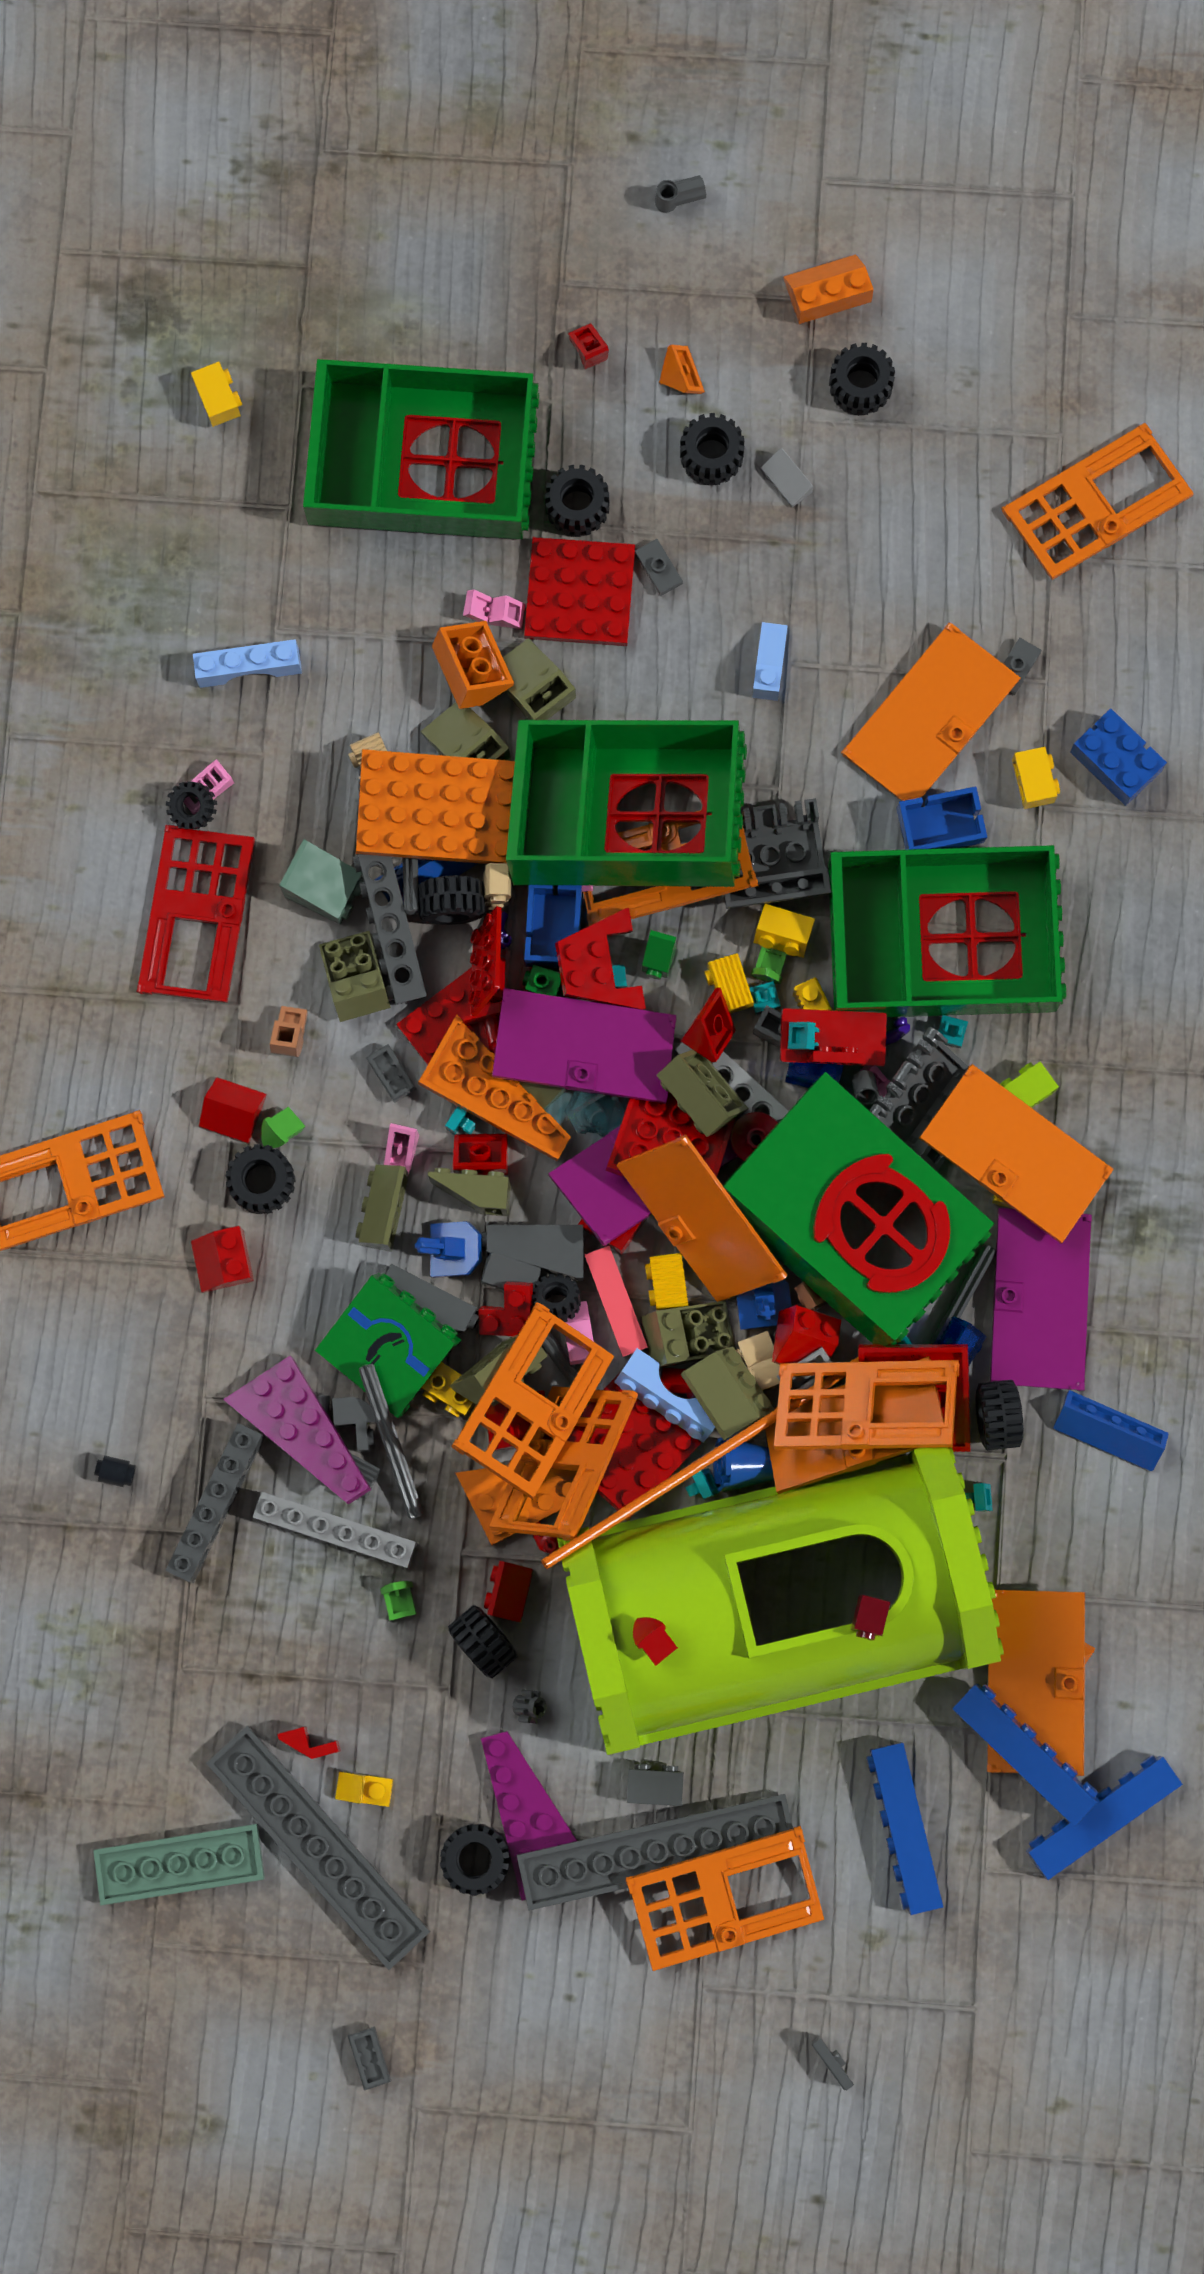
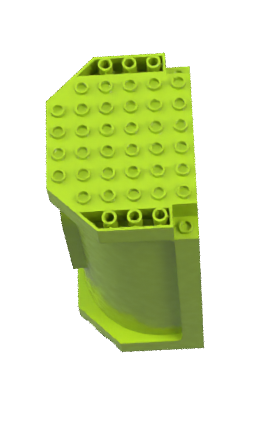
[557,1447,1004,1755]

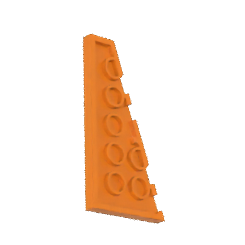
[456,1465,576,1546]

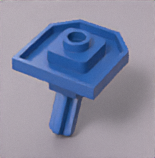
[415,1221,482,1278]
[736,1279,792,1330]

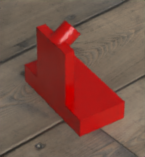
[462,1002,501,1054]

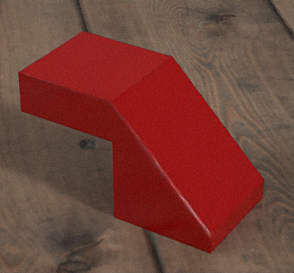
[277,1726,341,1759]

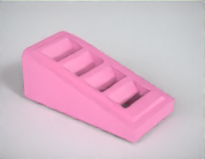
[183,759,234,815]

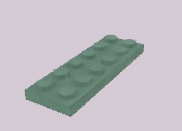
[93,1824,265,1906]

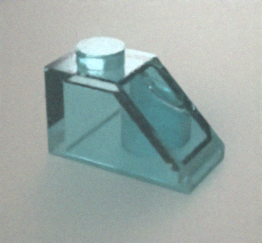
[565,1091,625,1137]

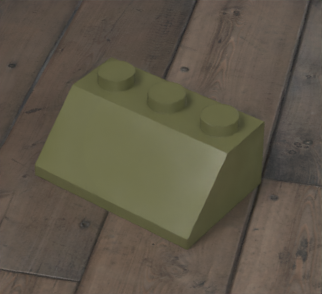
[657,1050,748,1137]
[356,1165,409,1252]
[449,1334,548,1406]
[681,1346,775,1441]

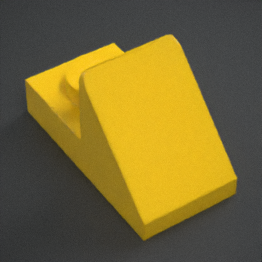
[335,1771,393,1807]

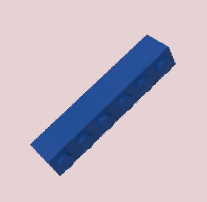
[952,1684,1100,1827]
[866,1742,943,1915]
[1026,1755,1183,1880]

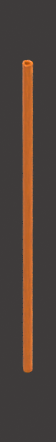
[541,1357,859,1569]

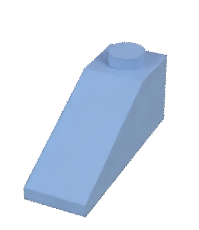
[752,622,788,701]

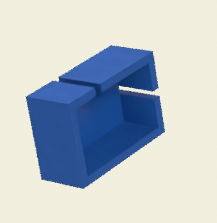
[1070,708,1167,806]
[896,786,987,850]
[524,885,582,968]

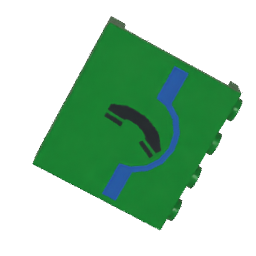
[315,1273,461,1418]

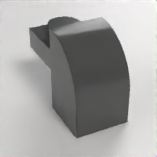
[332,1397,377,1452]

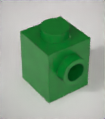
[522,965,562,997]

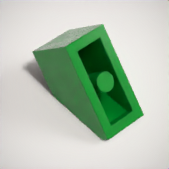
[642,930,676,980]

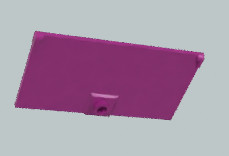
[492,988,677,1104]
[548,1125,738,1246]
[990,1208,1092,1391]

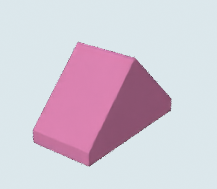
[384,1123,419,1174]

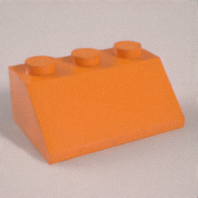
[783,254,874,324]
[432,621,514,709]

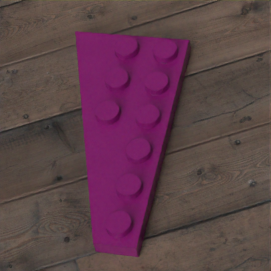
[223,1356,372,1504]
[481,1731,577,1901]

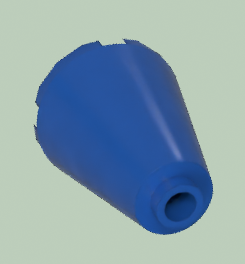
[713,1438,774,1492]

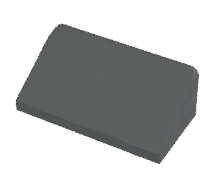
[481,1252,541,1290]

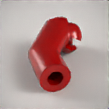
[532,1521,559,1554]

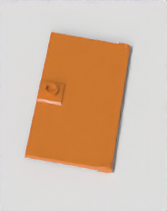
[841,622,1021,801]
[919,1064,1113,1243]
[616,1135,787,1302]
[765,1357,944,1494]
[987,1589,1085,1776]

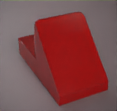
[568,323,609,369]

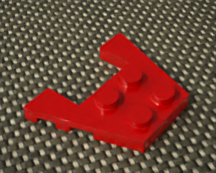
[555,908,646,1010]

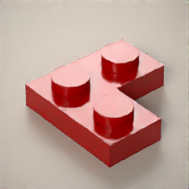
[479,1281,533,1336]

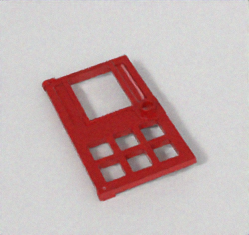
[136,825,255,1003]

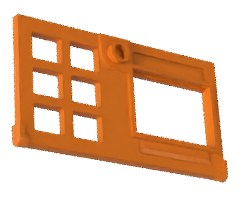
[1001,423,1194,580]
[583,810,758,926]
[0,1110,165,1251]
[451,1302,614,1499]
[774,1360,960,1450]
[489,1386,638,1541]
[626,1826,825,1971]

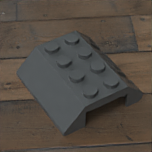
[723,798,831,909]
[869,1027,968,1171]

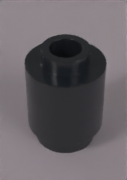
[94,1456,136,1487]

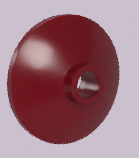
[731,1112,778,1161]

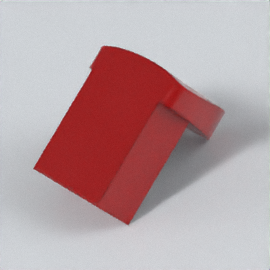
[661,1368,696,1399]
[633,1617,678,1666]

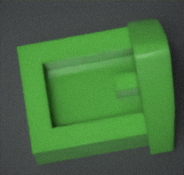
[750,947,787,984]
[261,1107,305,1148]
[380,1581,417,1621]

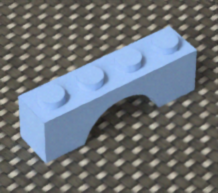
[193,639,302,688]
[614,1348,715,1443]

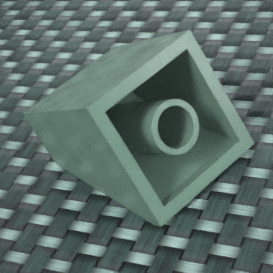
[279,839,363,925]

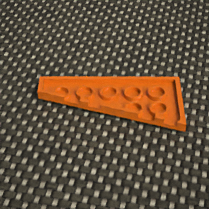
[418,1015,571,1161]

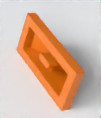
[659,345,705,394]

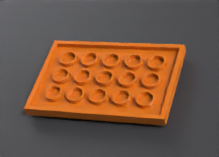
[356,749,515,864]

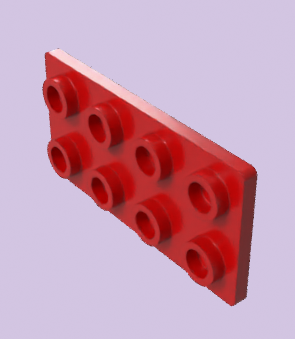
[468,906,505,1017]
[780,1008,887,1066]

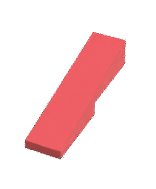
[584,1245,648,1357]

